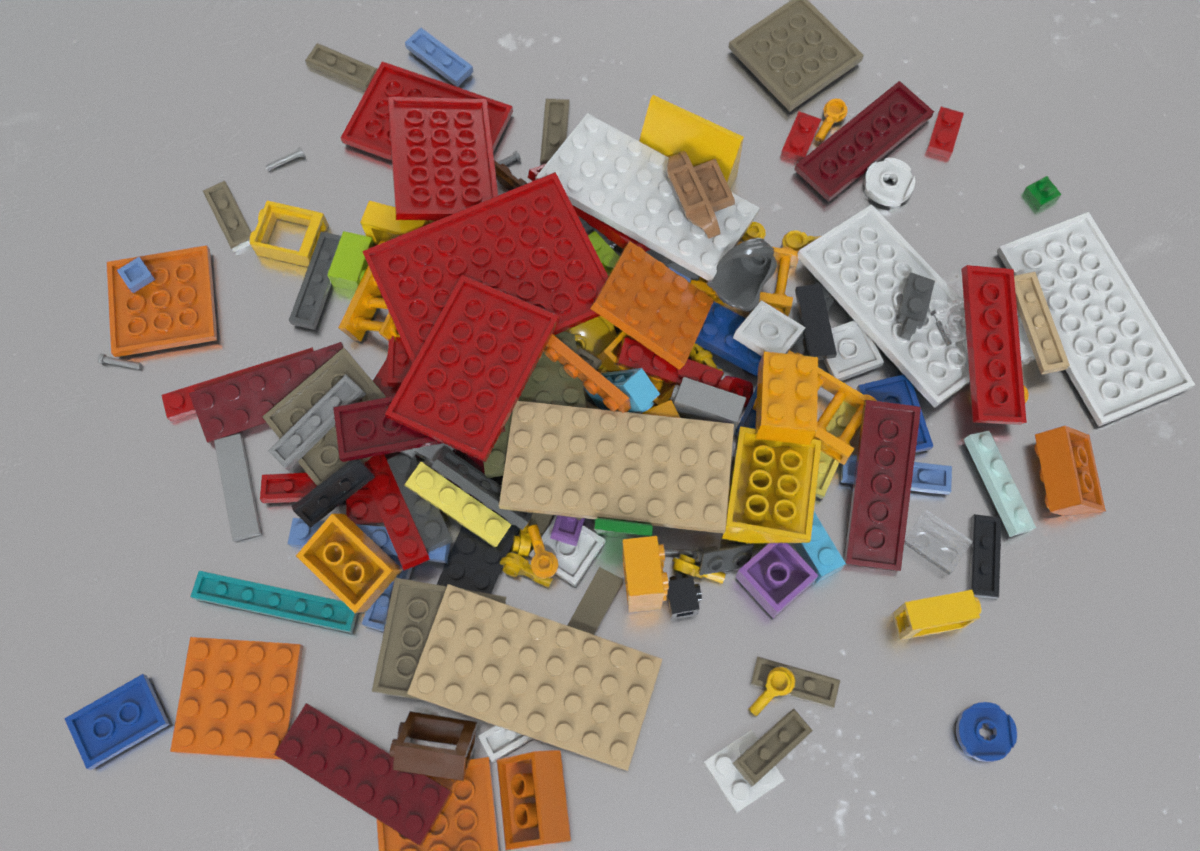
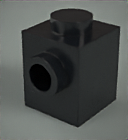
[666,574,702,619]

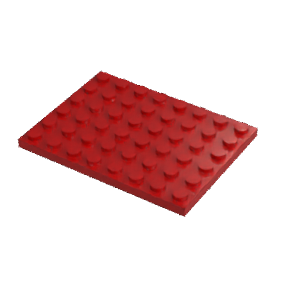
[362,172,608,364]

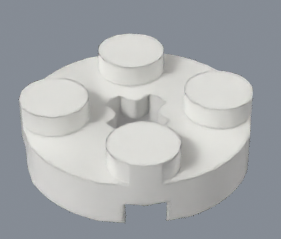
[864,158,915,208]

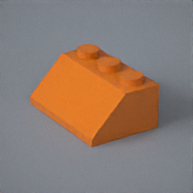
[1034,426,1106,516]
[497,750,571,850]

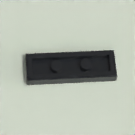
[795,283,837,360]
[291,459,375,528]
[969,514,1002,600]

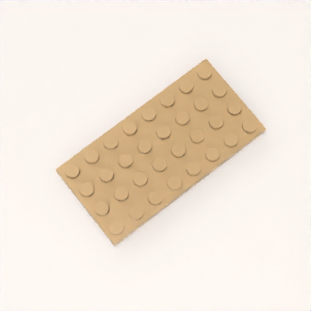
[499,401,734,534]
[407,584,663,771]

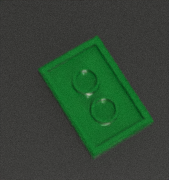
[594,518,653,539]

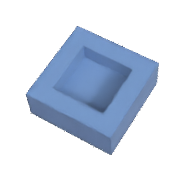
[117,257,155,293]

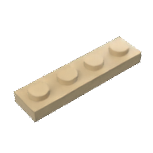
[1014,272,1070,375]

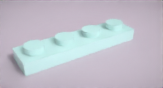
[963,431,1036,537]

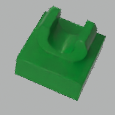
[1024,176,1062,210]

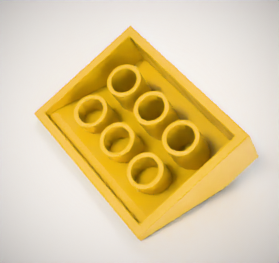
[639,95,744,188]
[722,426,822,543]

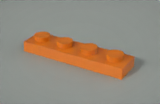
[544,334,631,414]

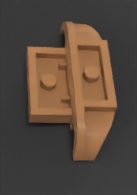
[667,151,735,239]

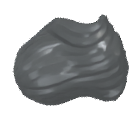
[707,238,777,311]

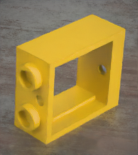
[249,200,329,267]
[360,200,429,246]
[893,590,981,640]

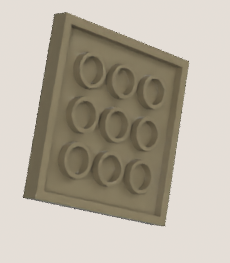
[728,0,864,111]
[263,348,386,486]
[372,578,506,701]

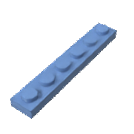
[287,518,452,563]

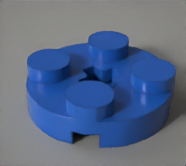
[956,702,1017,762]

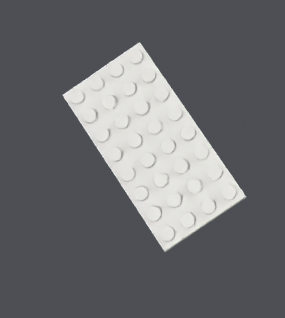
[535,113,760,282]
[797,205,970,408]
[997,212,1195,427]

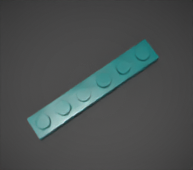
[190,571,358,633]

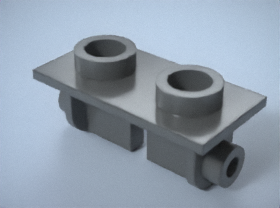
[694,541,754,576]

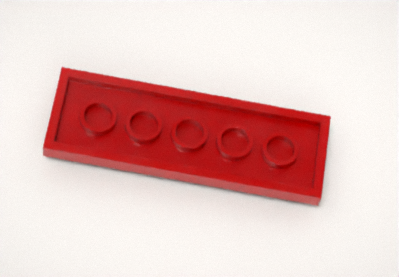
[961,265,1027,425]

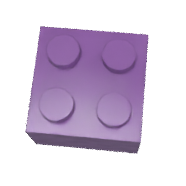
[736,543,818,618]

